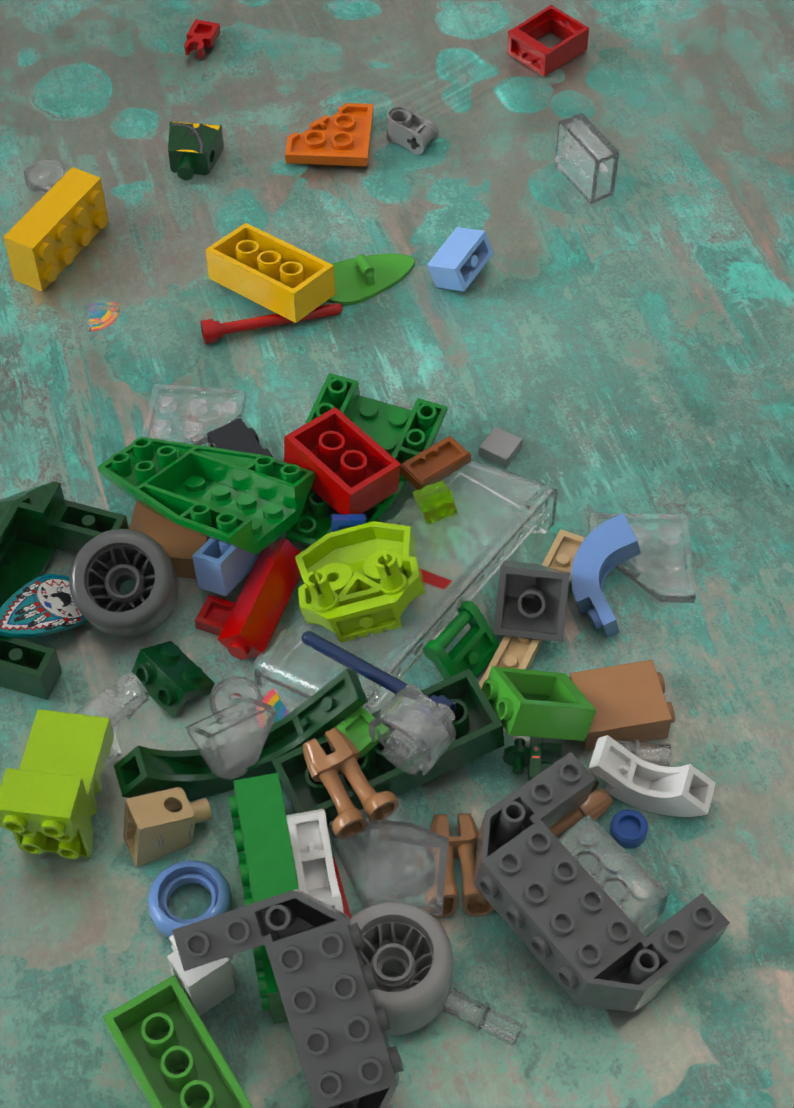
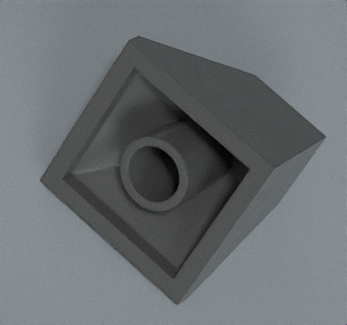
[494,561,570,642]

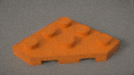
[285,103,374,166]

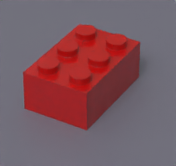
[284,407,401,514]

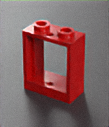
[507,5,589,77]

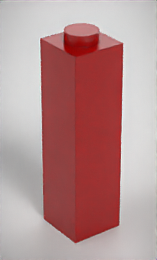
[218,539,301,660]

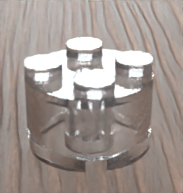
[368,684,456,775]

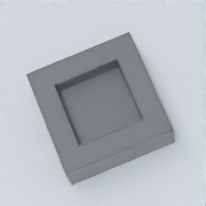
[479,427,522,468]

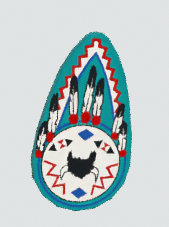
[0,574,87,638]

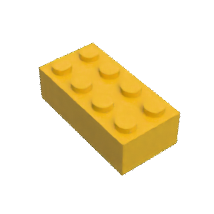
[3,167,109,292]
[205,223,335,323]

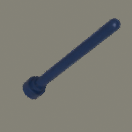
[301,631,456,728]

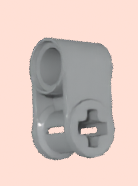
[387,106,439,154]

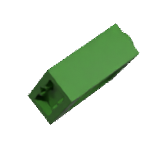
[482,666,597,741]

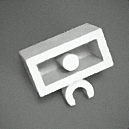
[167,935,237,1016]

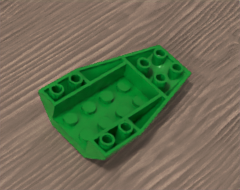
[286,373,448,547]
[98,437,315,555]

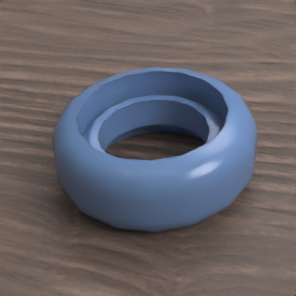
[147,860,232,938]

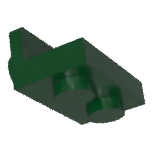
[131,641,215,718]

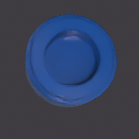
[610,809,648,849]

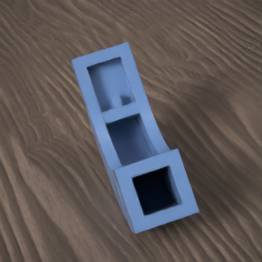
[571,513,641,638]

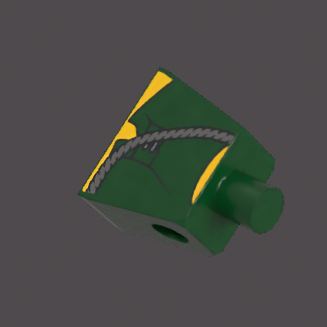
[168,121,224,180]

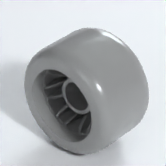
[350,902,453,1035]

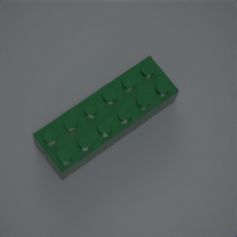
[271,668,505,829]

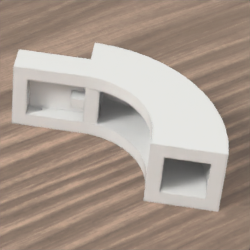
[588,735,716,817]
[286,809,344,913]

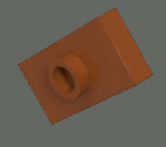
[400,436,471,492]

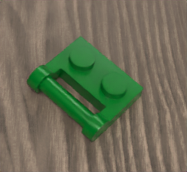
[422,600,500,680]

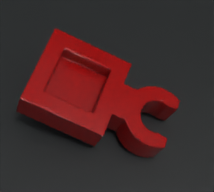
[184,19,220,58]

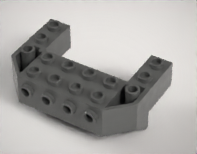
[474,752,730,1012]
[172,889,404,1108]

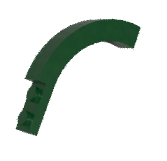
[114,669,368,799]

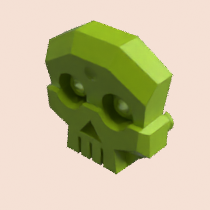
[295,521,425,643]

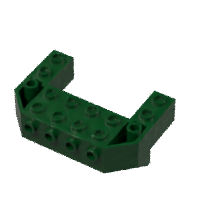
[0,481,129,700]

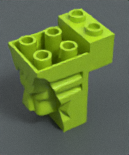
[0,709,114,859]

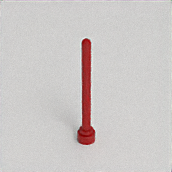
[200,303,343,344]

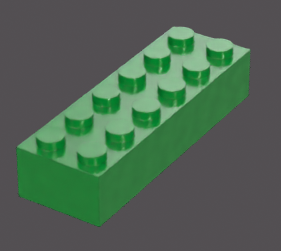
[228,773,299,1024]

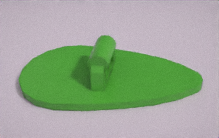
[327,254,415,305]

